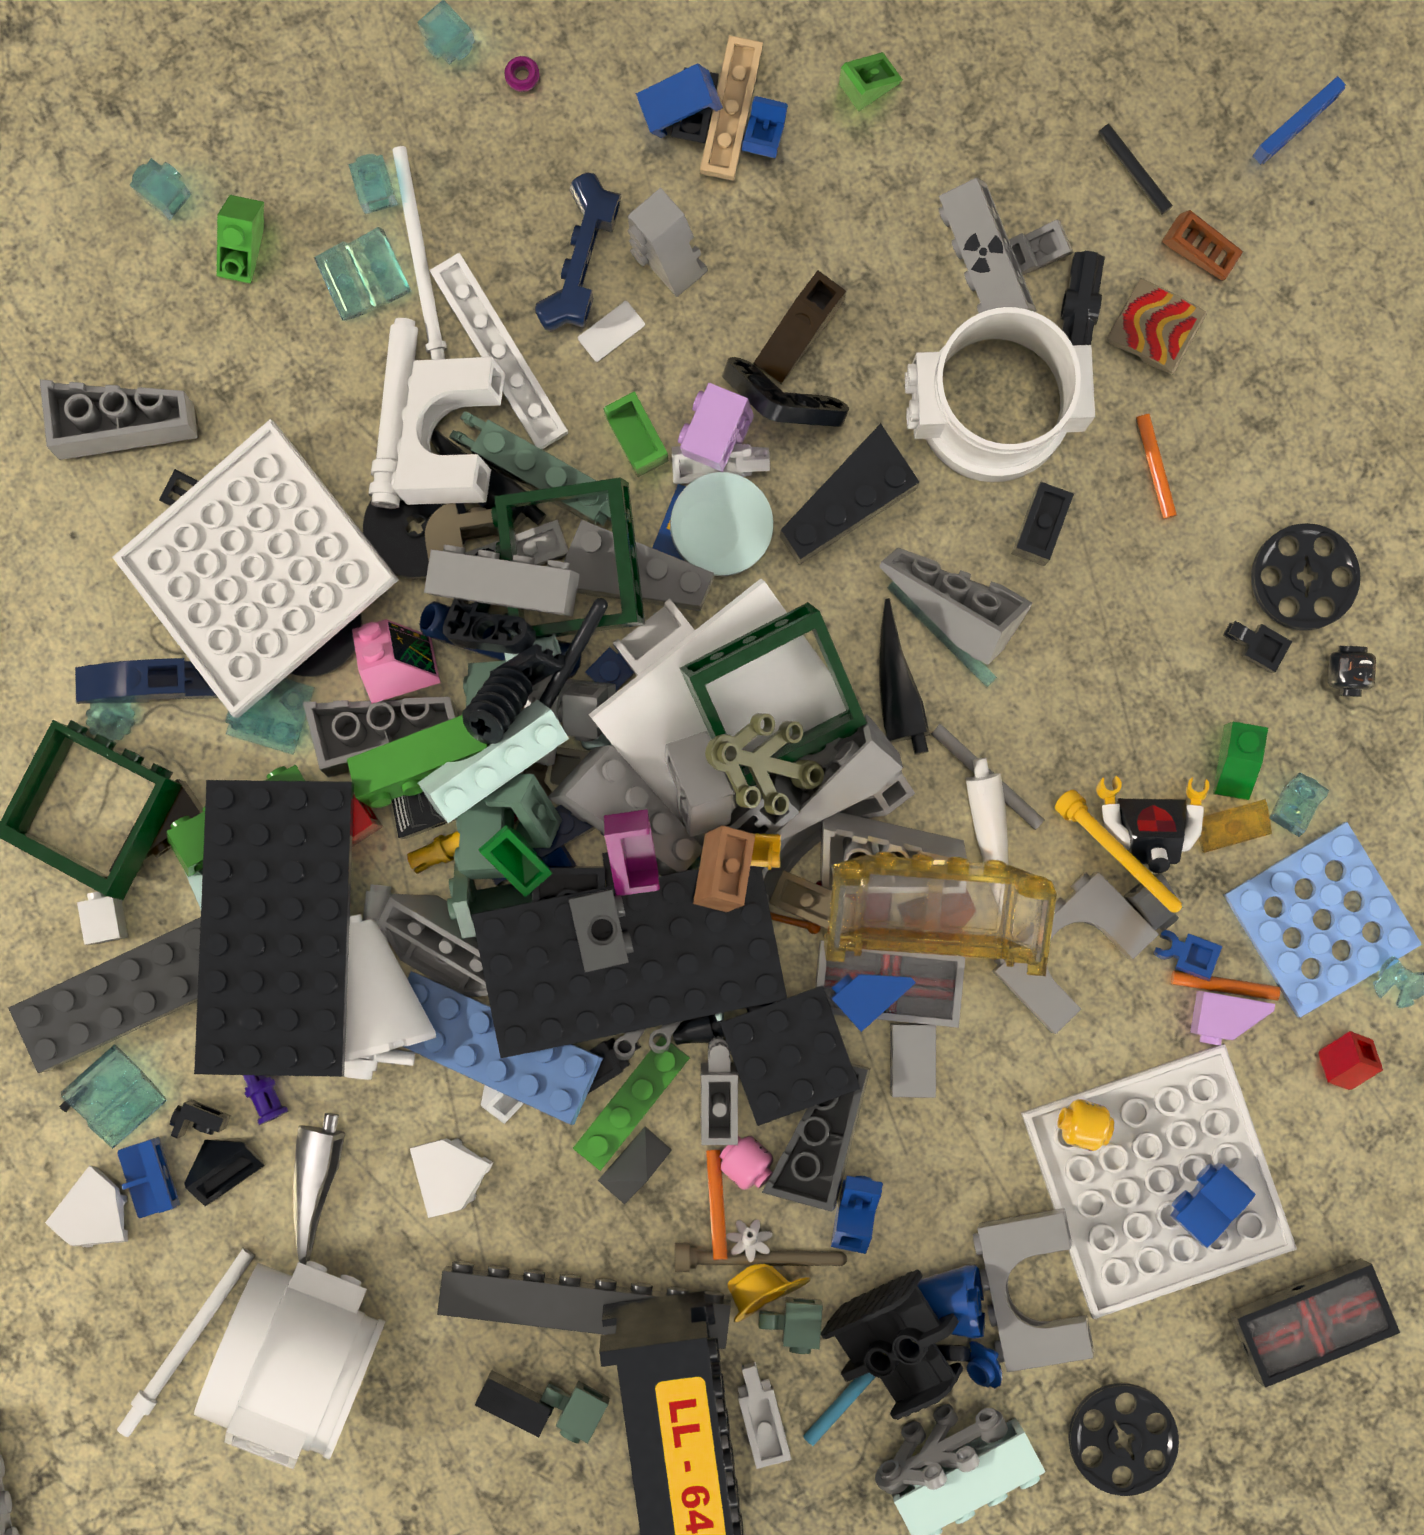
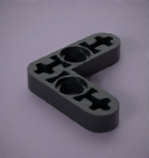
[722,357,849,427]
[442,548,536,654]

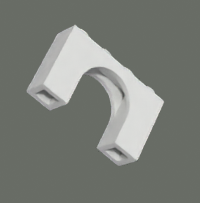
[392,357,505,505]

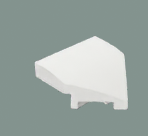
[410,1138,493,1218]
[45,1165,128,1247]

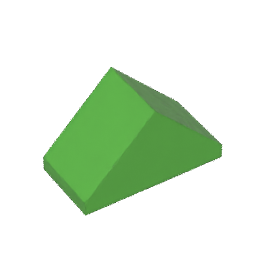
[839,52,903,112]

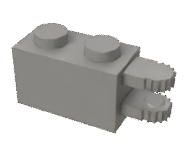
[701,1035,738,1145]

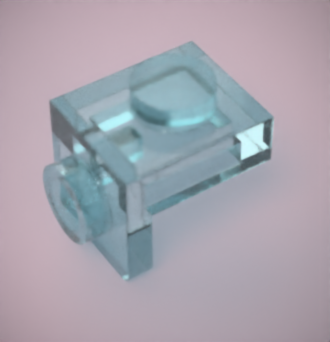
[1269,773,1329,837]

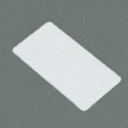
[578,301,645,362]

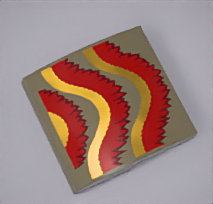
[1107,278,1207,375]

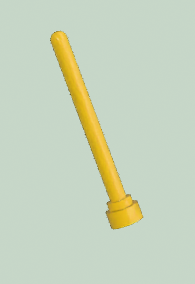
[1055,789,1182,913]

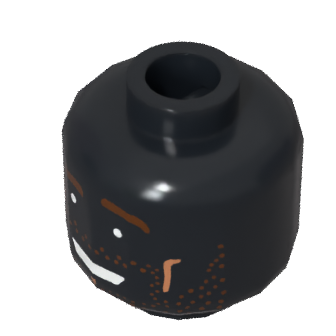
[1328,646,1376,697]

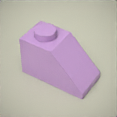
[1190,991,1275,1046]

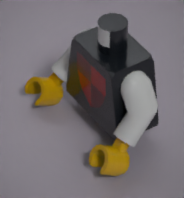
[1096,776,1210,874]

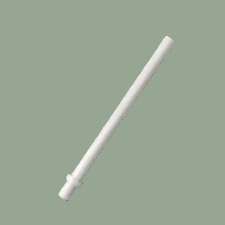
[392,146,447,360]

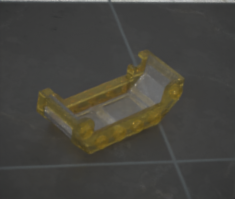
[824,852,1057,976]

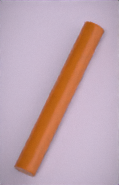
[1136,414,1177,519]
[1171,970,1280,1001]
[706,1150,728,1260]

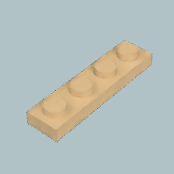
[700,35,763,181]

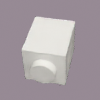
[77,892,128,945]

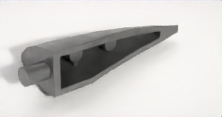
[293,1113,345,1265]

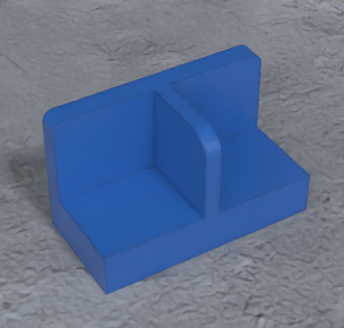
[117,1137,181,1218]

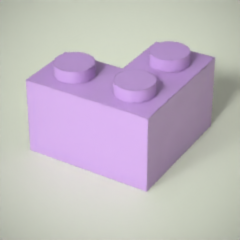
[678,383,754,472]

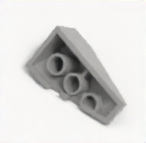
[879,548,1032,665]
[774,714,903,841]

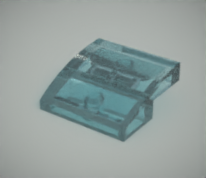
[314,227,412,321]
[61,1044,167,1149]

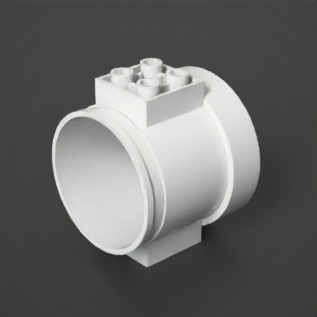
[905,307,1095,482]
[194,1261,386,1469]

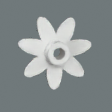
[726,1219,772,1262]

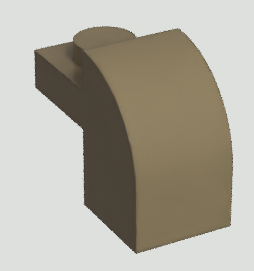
[425,503,498,561]

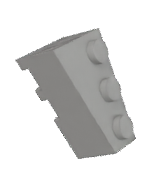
[627,188,708,297]

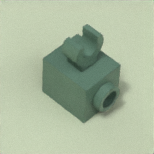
[758,1297,823,1354]
[541,1381,610,1444]

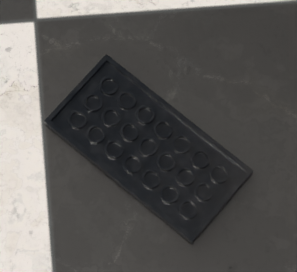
[194,780,354,1077]
[472,866,787,1058]

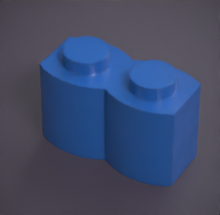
[1170,1162,1256,1248]

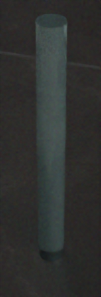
[887,582,997,687]

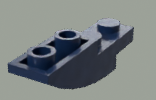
[75,658,218,704]

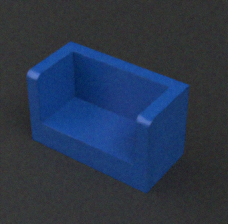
[636,63,723,138]

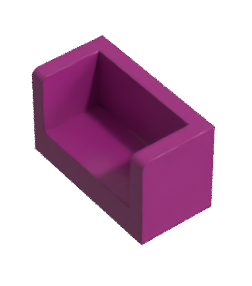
[604,809,660,896]

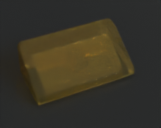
[1199,799,1272,853]

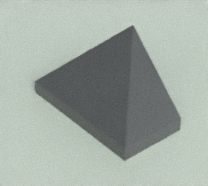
[598,1126,672,1205]

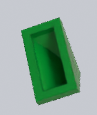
[478,825,552,897]

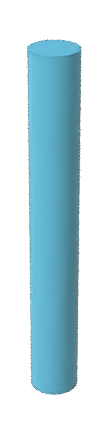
[803,1373,875,1446]

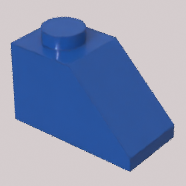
[830,973,916,1032]

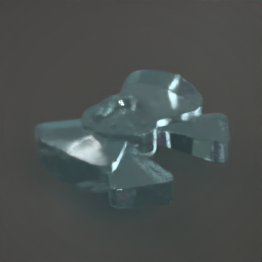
[1373,956,1424,1008]

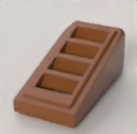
[1162,210,1243,281]

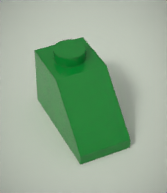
[1213,721,1268,800]

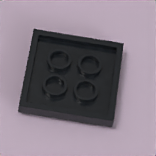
[720,985,860,1126]

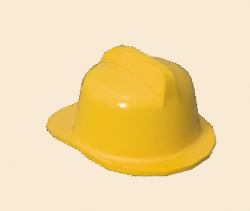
[727,1264,811,1323]

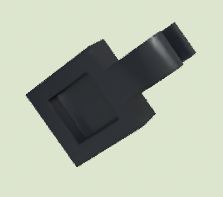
[1223,621,1292,673]

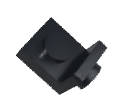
[170,1099,231,1139]

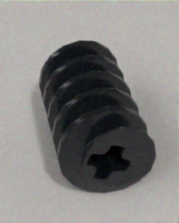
[463,666,533,745]

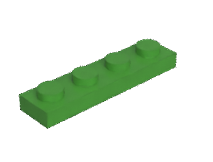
[573,1036,690,1171]

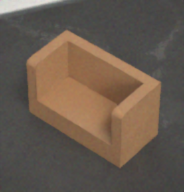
[693,825,756,912]

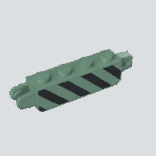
[449,411,611,526]

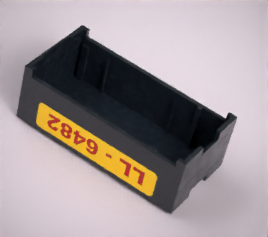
[599,1291,744,1535]

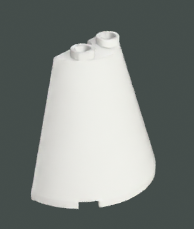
[345,914,436,1061]

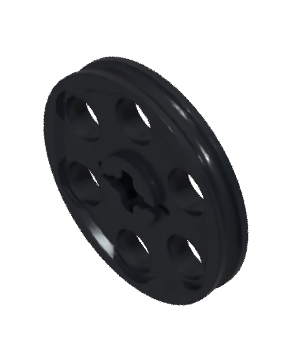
[1251,523,1361,631]
[1068,1383,1179,1496]

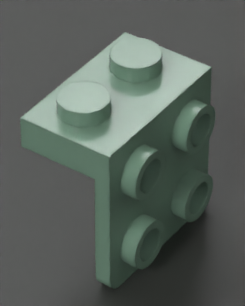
[447,864,532,939]

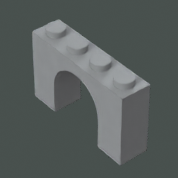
[992,872,1159,1034]
[973,1208,1094,1372]

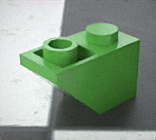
[217,195,264,284]

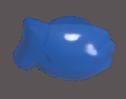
[966,1341,1003,1389]

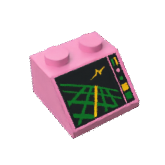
[352,619,441,704]

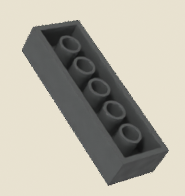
[8,917,201,1073]

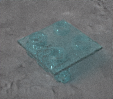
[225,678,315,755]

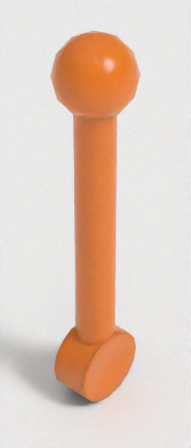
[770,912,821,934]

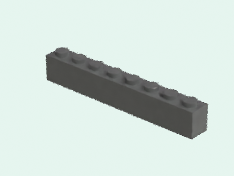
[437,1261,731,1349]

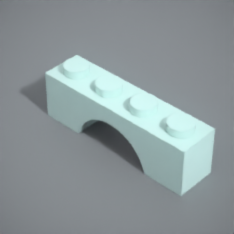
[418,700,569,823]

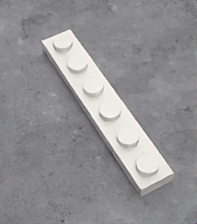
[429,252,569,449]

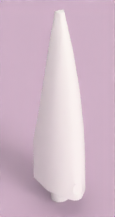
[966,758,1009,917]

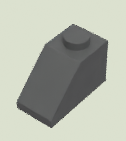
[1123,873,1183,931]

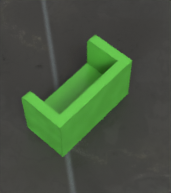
[603,391,669,477]

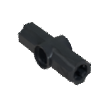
[1060,251,1105,346]

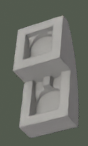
[1009,219,1074,275]

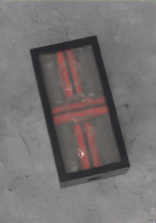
[1228,1258,1400,1388]

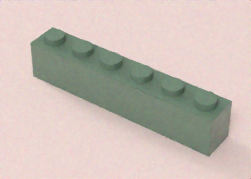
[454,660,514,880]

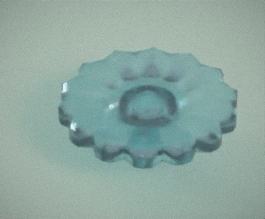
[86,703,135,741]

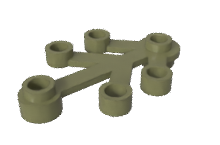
[705,713,824,815]

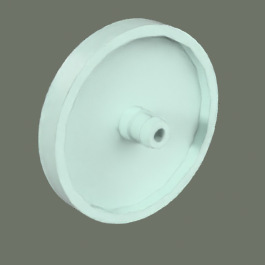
[670,472,773,576]

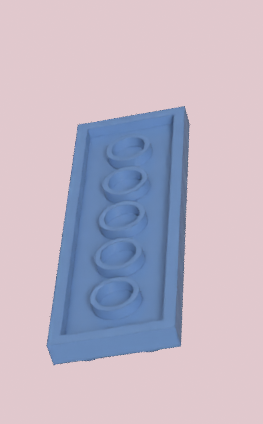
[402,971,603,1125]

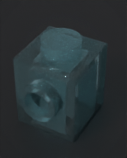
[417,0,475,65]
[348,154,398,214]
[129,158,192,221]

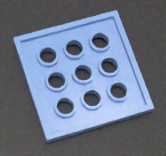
[1223,822,1422,1018]

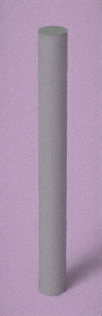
[931,724,1045,830]

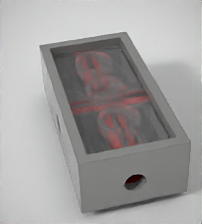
[815,940,966,1028]

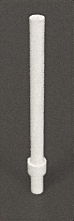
[117,1248,255,1437]

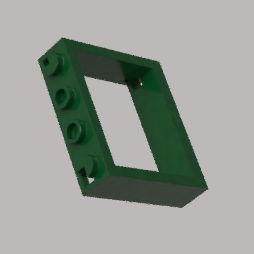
[491,477,645,639]
[679,602,867,786]
[0,720,182,900]

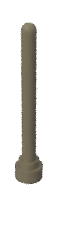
[675,1243,847,1272]

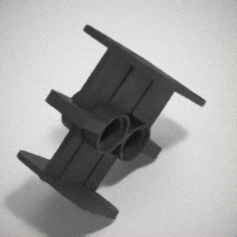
[820,1270,963,1420]

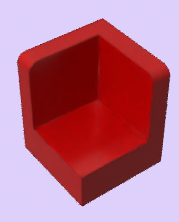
[1318,1031,1383,1090]

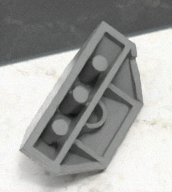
[377,894,488,997]

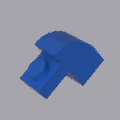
[831,1176,883,1254]

